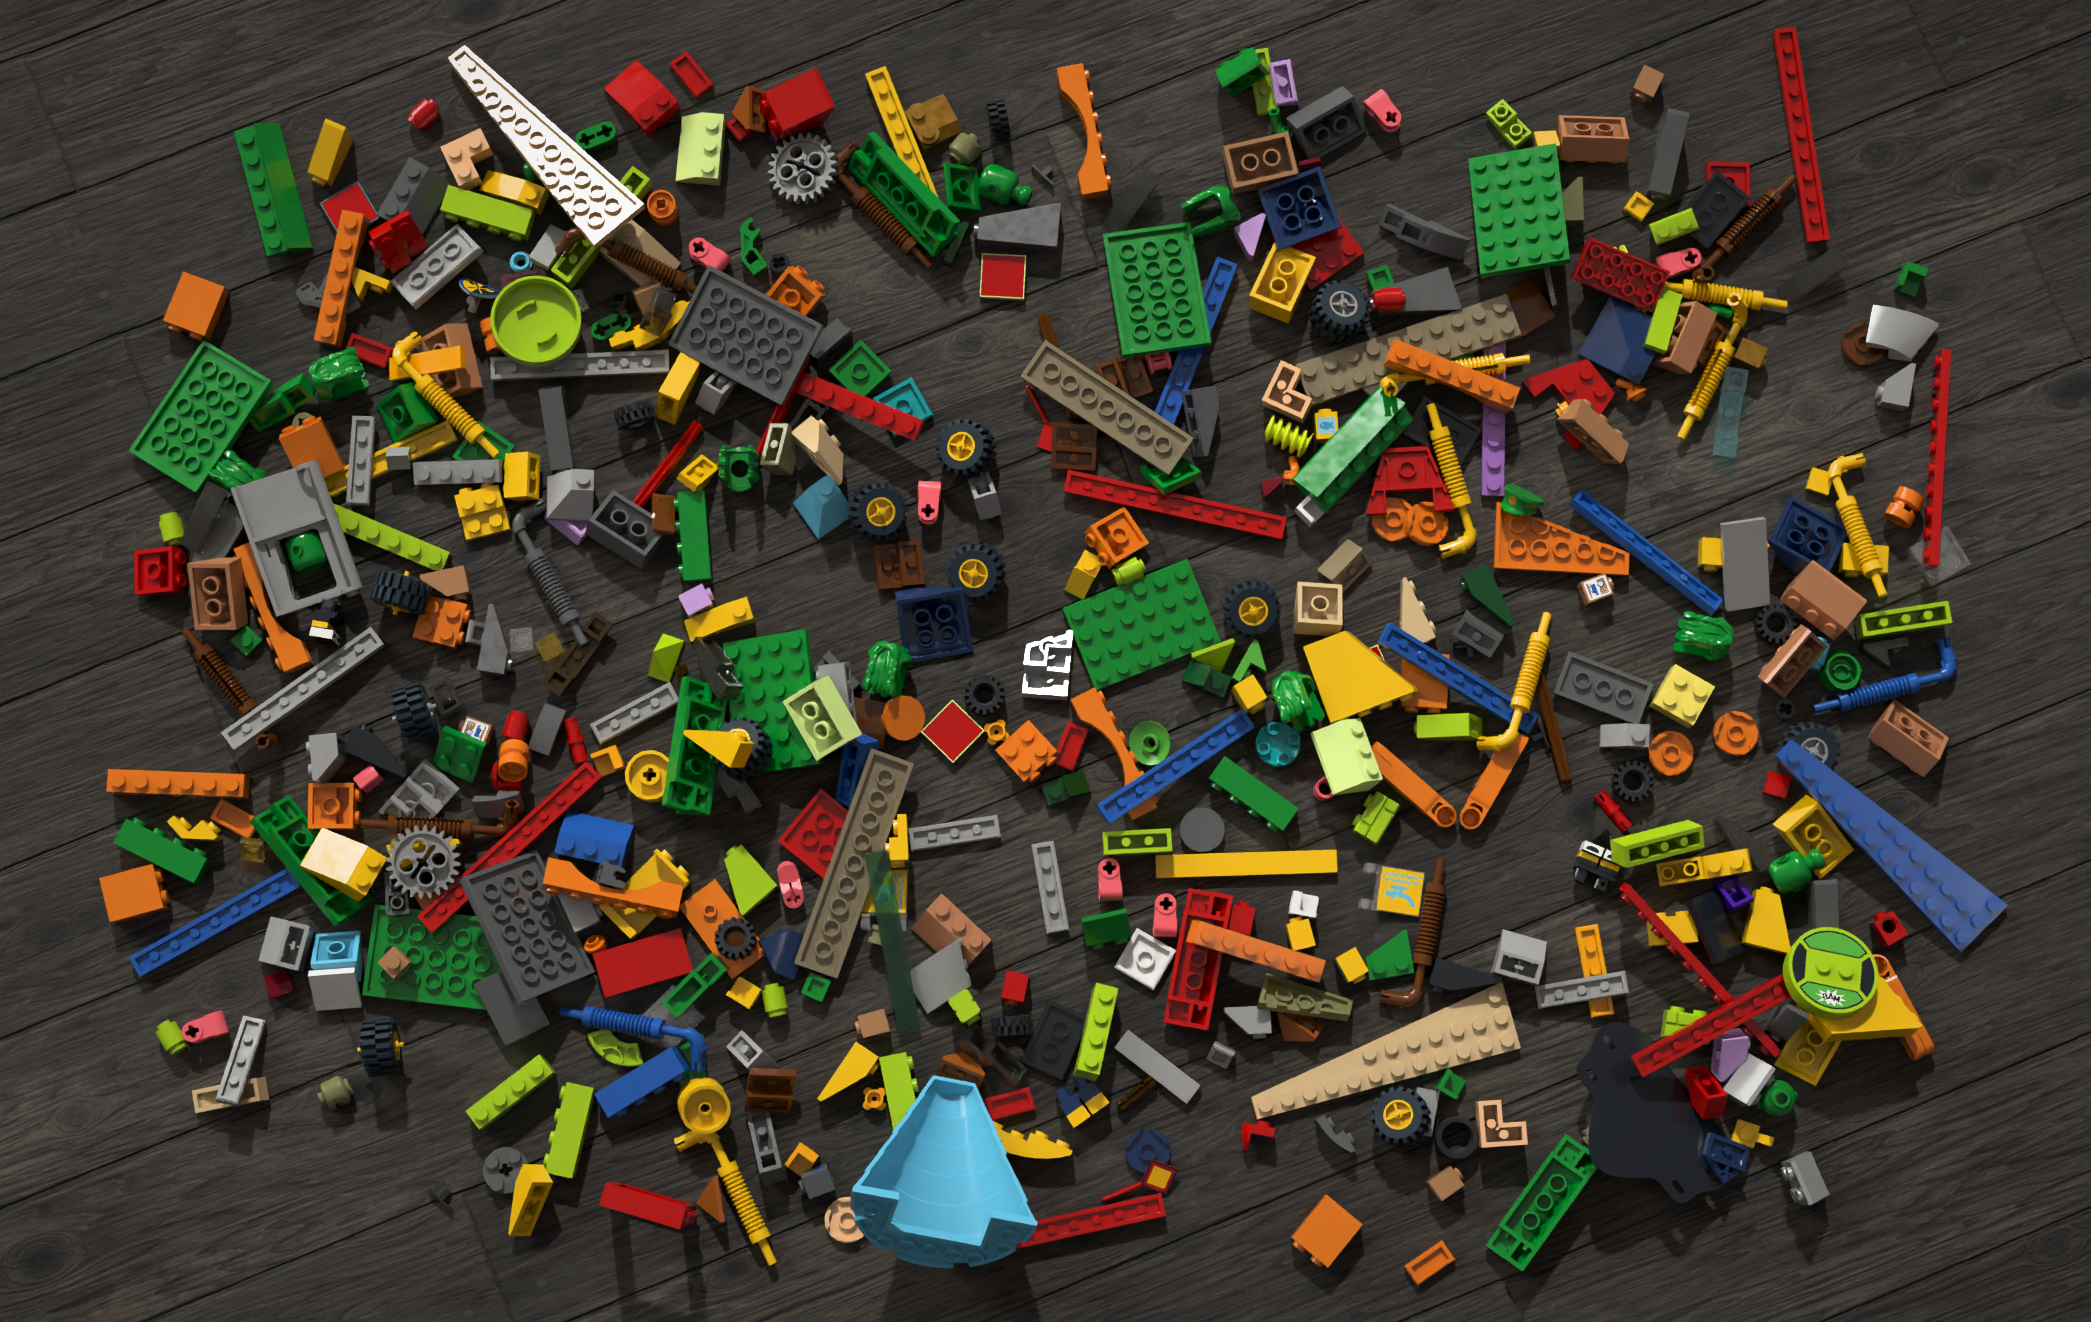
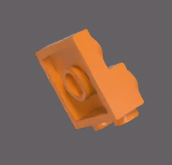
[766,266,826,316]
[1085,507,1149,569]
[413,595,471,650]
[996,720,1059,784]
[307,783,362,830]

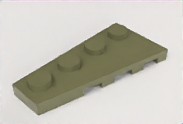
[1257,973,1353,1021]

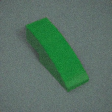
[249,373,316,432]
[661,952,730,1018]

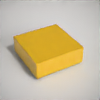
[1623,191,1654,223]
[1805,467,1832,496]

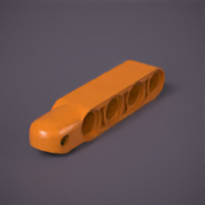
[1459,726,1529,830]
[1371,742,1457,828]
[1873,954,1935,1062]

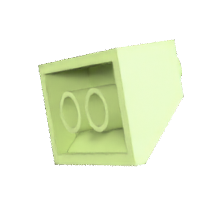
[676,112,726,186]
[783,675,862,761]
[1311,718,1383,795]

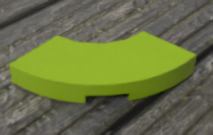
[587,1029,644,1067]

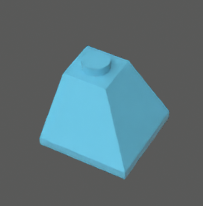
[793,475,850,540]
[311,931,363,982]

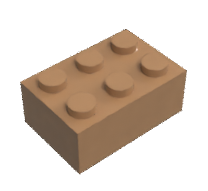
[1222,132,1299,195]

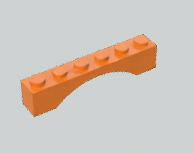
[1057,63,1112,200]
[314,210,369,348]
[1383,339,1520,414]
[233,542,313,675]
[1070,687,1159,822]
[106,769,250,799]
[541,857,683,919]
[1186,920,1326,982]

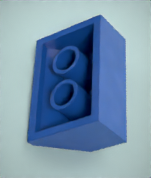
[554,811,634,869]

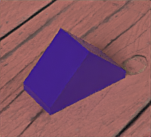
[1713,874,1754,912]

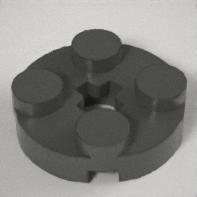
[483,1147,529,1193]

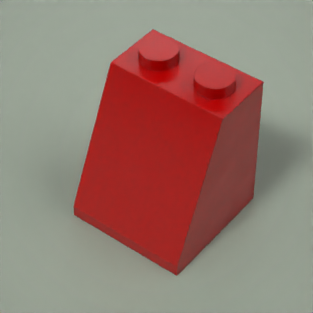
[759,68,835,140]

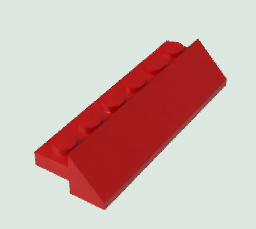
[1163,888,1233,1031]

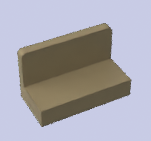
[1317,539,1373,593]

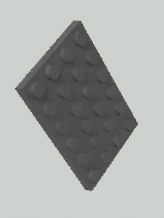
[668,265,825,406]
[460,850,595,1004]

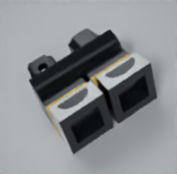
[309,599,345,647]
[1573,840,1621,893]

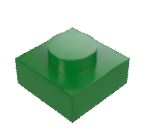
[1366,265,1394,291]
[230,625,263,657]
[801,972,831,1002]

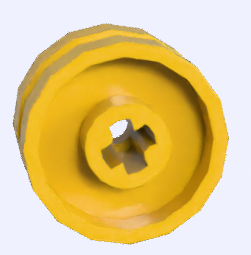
[625,750,669,803]
[677,1077,731,1134]

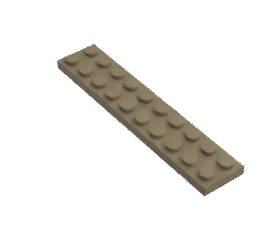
[1296,294,1522,407]
[794,748,914,978]

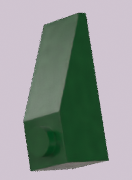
[1459,563,1515,629]

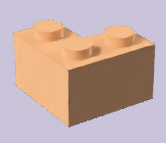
[440,128,493,191]
[1262,360,1312,424]
[1475,1100,1528,1148]

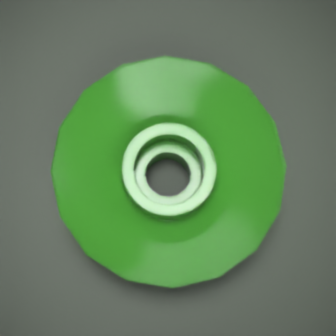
[1129,721,1171,766]

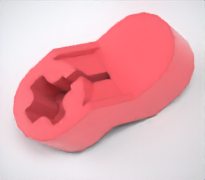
[777,861,804,908]

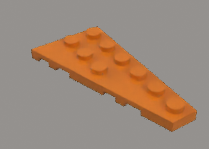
[1493,502,1629,576]

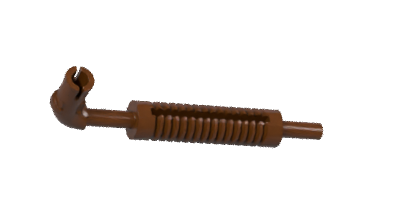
[832,140,934,270]
[1692,174,1797,283]
[555,226,697,294]
[181,627,278,749]
[361,799,520,839]
[1379,858,1447,1009]

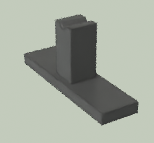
[1031,164,1054,187]

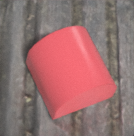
[353,764,384,793]

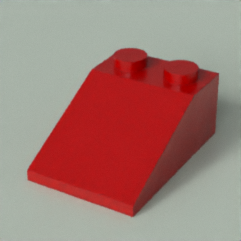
[603,60,681,137]

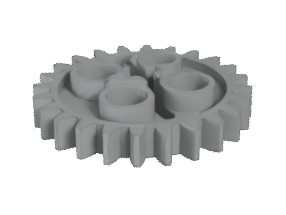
[768,133,839,204]
[385,824,461,899]

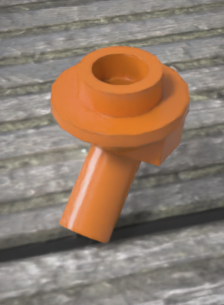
[1616,378,1647,402]
[1283,456,1299,486]
[584,935,607,954]

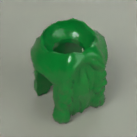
[1181,186,1242,238]
[308,347,370,402]
[716,445,760,492]
[208,450,268,504]
[1673,611,1734,662]
[862,641,913,698]
[1271,670,1325,734]

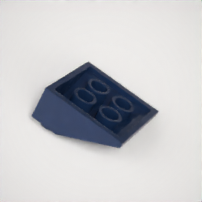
[1257,166,1342,251]
[1578,295,1656,385]
[1768,496,1847,576]
[895,588,974,662]

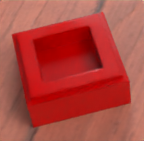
[1762,771,1791,799]

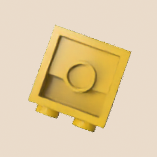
[454,482,511,541]
[885,814,910,868]

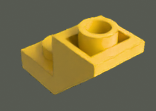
[167,816,222,842]

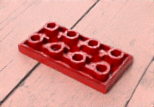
[1571,237,1670,313]
[593,928,693,998]

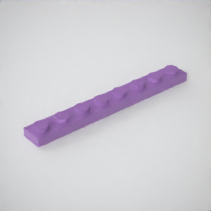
[1481,342,1506,497]

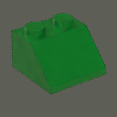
[1215,47,1270,98]
[376,382,439,444]
[1081,908,1132,950]

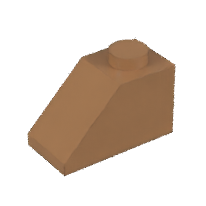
[420,565,472,601]

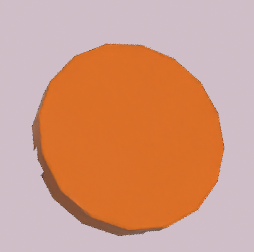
[1371,497,1412,542]
[1405,501,1448,546]
[881,695,925,741]
[1712,711,1759,756]
[1648,731,1694,776]

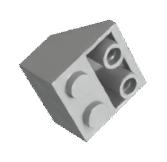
[306,733,347,783]
[258,917,315,972]
[1491,929,1547,986]
[1721,1053,1776,1107]
[1781,1152,1830,1205]

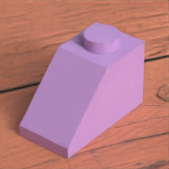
[1711,1028,1750,1082]

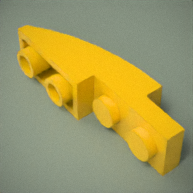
[609,301,690,352]
[1656,849,1752,886]
[993,1121,1073,1159]

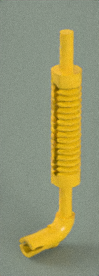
[1634,279,1787,314]
[1677,293,1748,441]
[392,332,500,458]
[1380,353,1530,397]
[1426,403,1477,559]
[1828,453,1887,597]
[1477,612,1552,752]
[674,1131,777,1266]

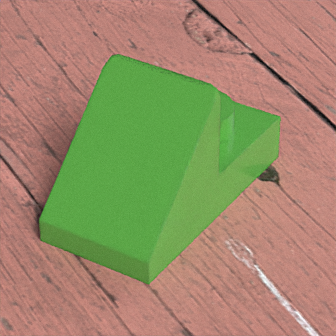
[1231,639,1267,684]

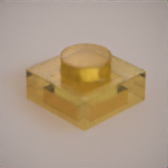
[534,632,565,663]
[239,837,265,863]

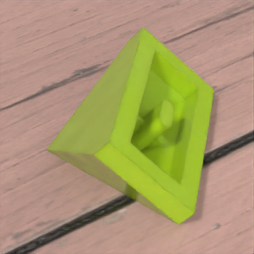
[648,634,685,683]
[1190,638,1235,672]

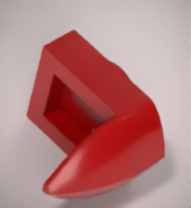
[490,762,524,792]
[1241,1120,1275,1151]

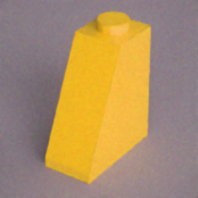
[307,119,354,187]
[656,352,701,425]
[1741,887,1791,955]

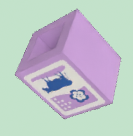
[678,584,715,618]

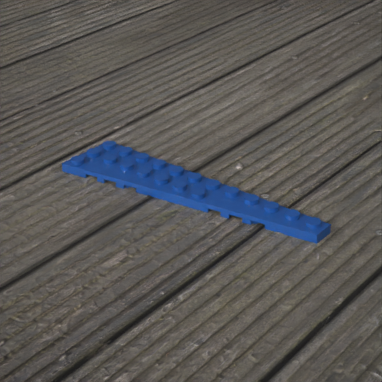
[1775,740,2008,952]

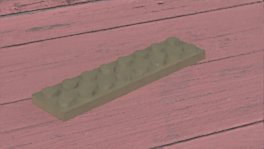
[1020,340,1194,476]

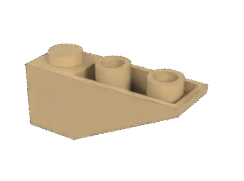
[1399,577,1437,644]

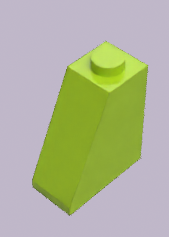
[1414,713,1483,741]
[724,845,778,917]

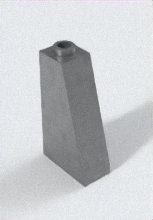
[973,203,1061,252]

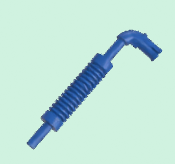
[1813,638,1958,714]
[559,1006,707,1072]

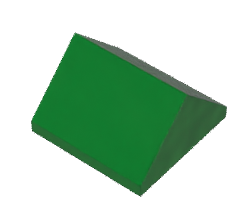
[943,162,982,214]

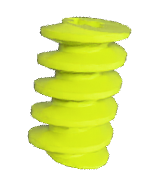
[1264,415,1314,458]

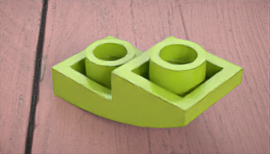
[1486,99,1532,149]

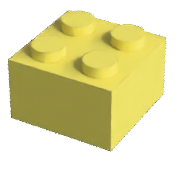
[1649,664,1715,729]

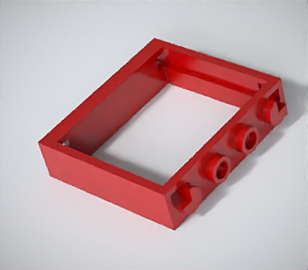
[599,1182,697,1229]

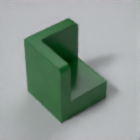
[1894,261,1928,297]
[1434,1069,1466,1101]

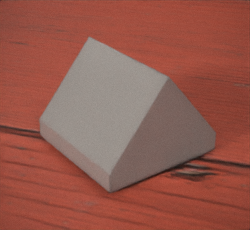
[385,447,411,470]
[465,620,485,646]
[1206,1041,1235,1069]

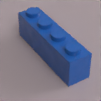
[594,1046,690,1118]

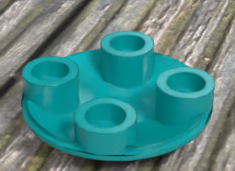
[1256,722,1300,767]

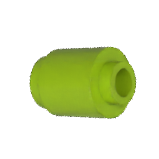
[159,512,186,547]
[1111,557,1146,586]
[761,983,788,1018]
[155,1020,188,1055]

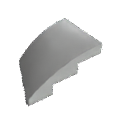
[1866,305,1939,361]
[1022,630,1073,700]
[378,759,460,819]
[903,938,972,1014]

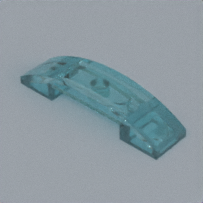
[1712,367,1749,458]

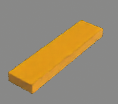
[389,346,466,381]
[1574,924,1614,1018]

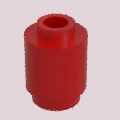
[408,98,440,131]
[1373,288,1406,311]
[502,710,530,742]

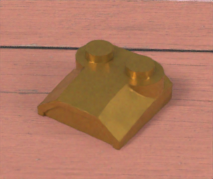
[904,94,963,152]

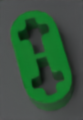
[575,122,617,152]
[591,312,632,342]

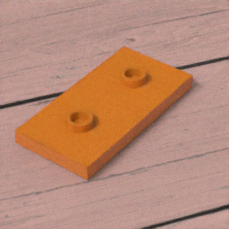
[679,879,764,980]

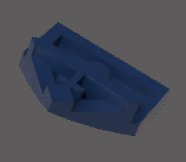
[758,929,803,980]
[1703,1133,1751,1184]

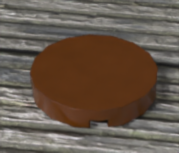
[1841,322,1885,367]

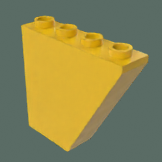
[1303,631,1418,723]
[1795,975,1922,1042]

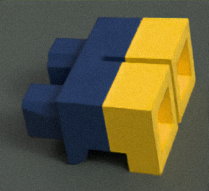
[1055,1077,1109,1128]

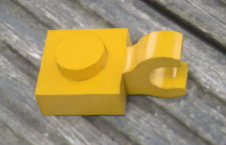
[1731,1119,1774,1148]

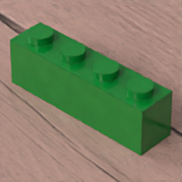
[674,490,713,584]
[1208,756,1299,833]
[113,818,212,885]

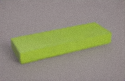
[1252,48,1280,116]
[1644,288,1683,354]

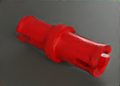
[563,717,589,764]
[1593,789,1633,834]

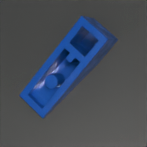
[835,734,880,807]

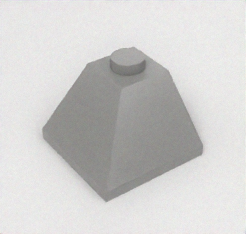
[547,469,594,521]

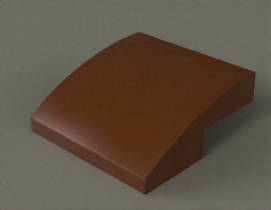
[1501,278,1556,339]
[1096,356,1155,399]
[1050,422,1097,471]
[872,540,925,591]
[854,697,886,750]
[744,1068,796,1113]

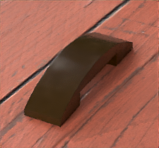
[541,611,613,697]

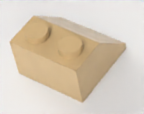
[1294,582,1343,636]

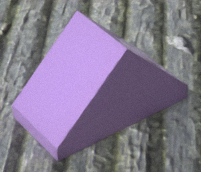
[1233,213,1266,261]

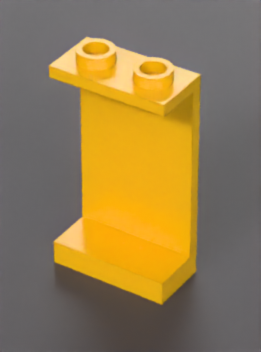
[599,849,691,940]

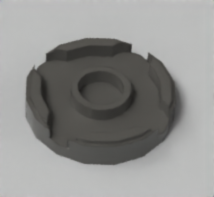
[1179,807,1225,853]

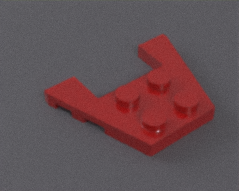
[1521,359,1615,451]
[1366,446,1454,516]

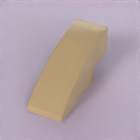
[192,1077,269,1113]

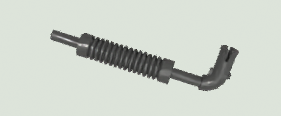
[512,498,588,646]

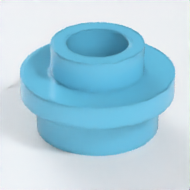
[510,252,532,274]

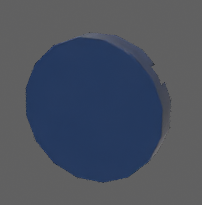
[1125,1128,1170,1174]

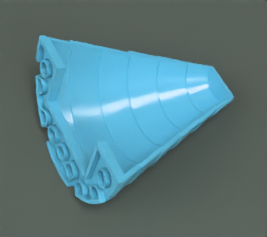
[850,1075,1037,1268]

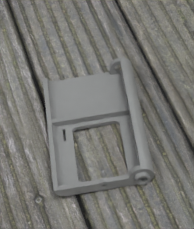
[230,460,363,617]

